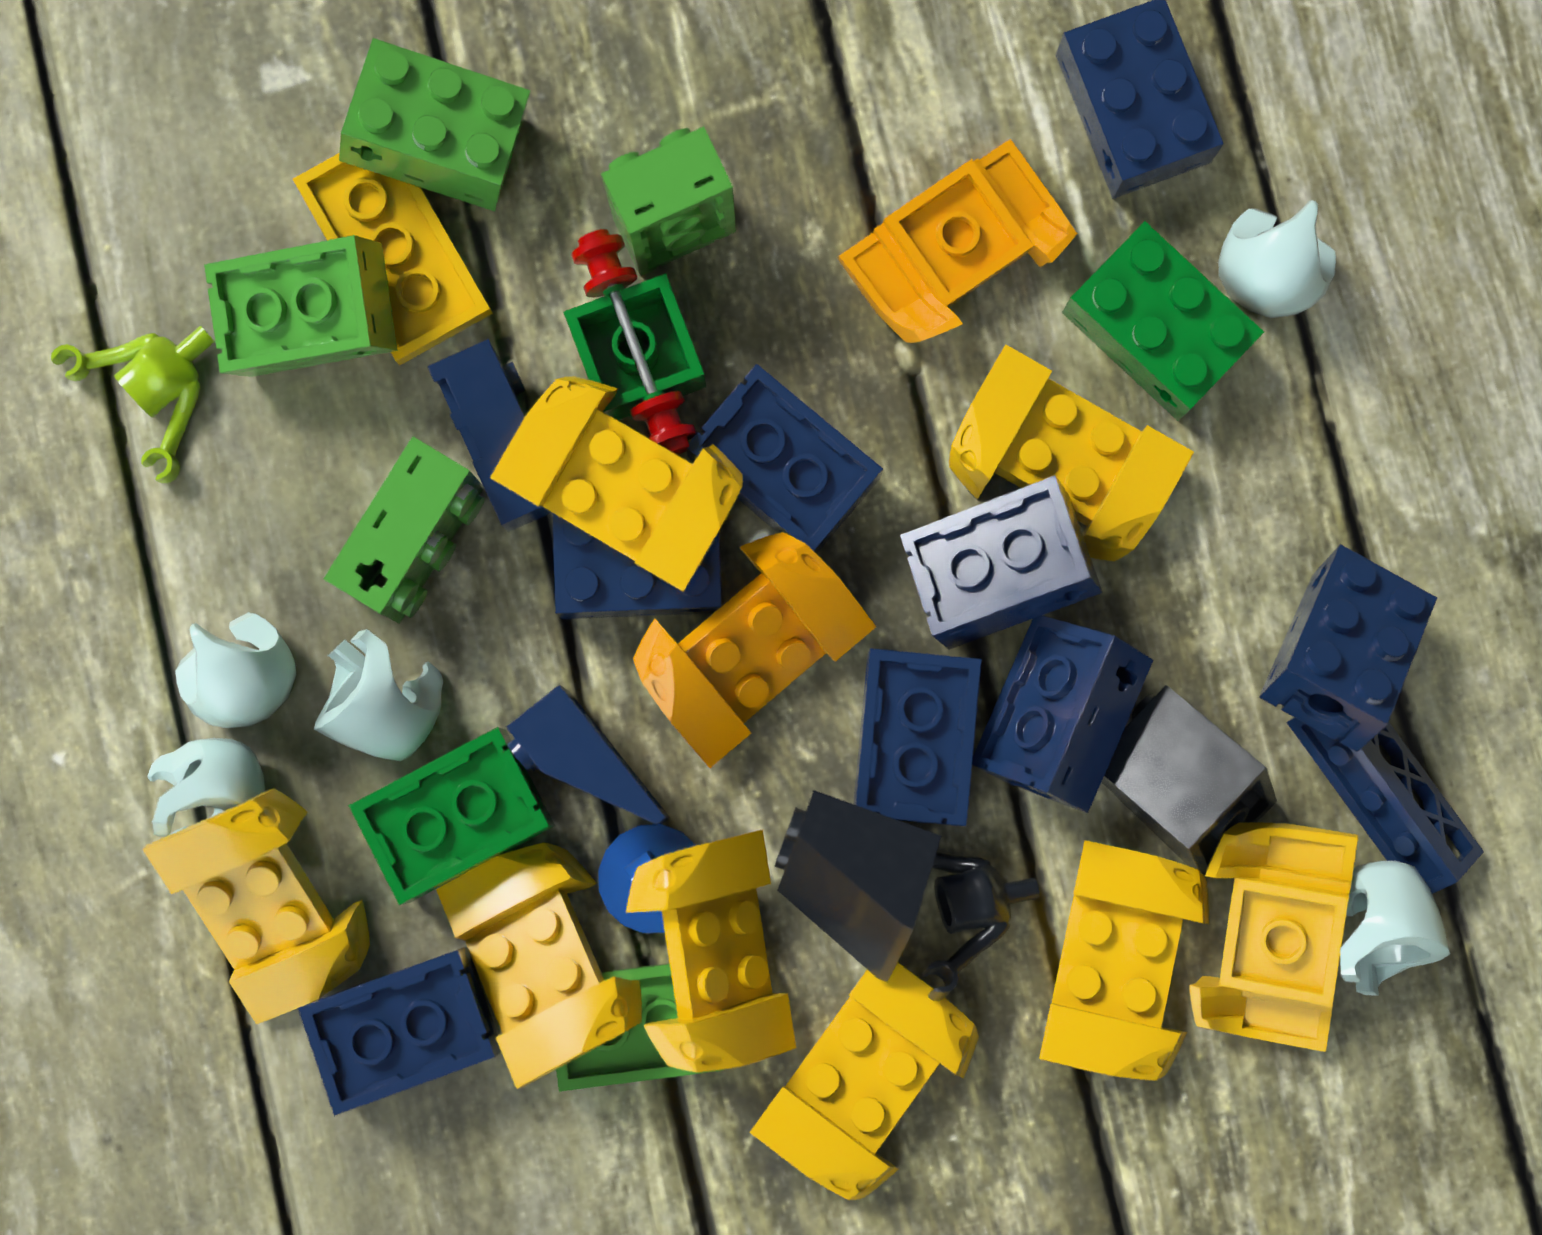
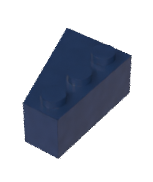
[427,339,552,532]

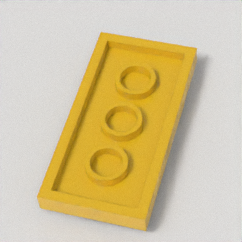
[292,153,493,366]

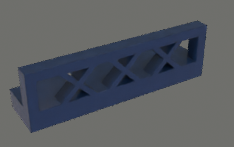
[1286,717,1484,894]

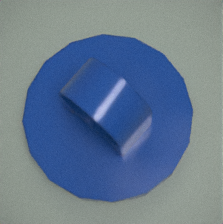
[598,824,697,933]

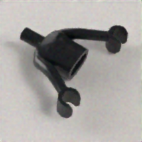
[922,852,1040,1001]

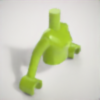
[51,325,215,483]

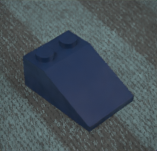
[506,685,670,824]

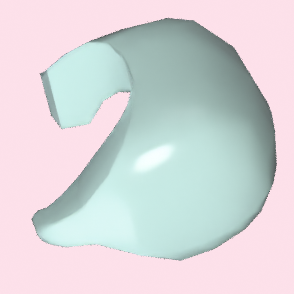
[1218,200,1336,318]
[175,612,296,728]
[314,629,443,761]
[148,738,265,837]
[1340,861,1450,996]

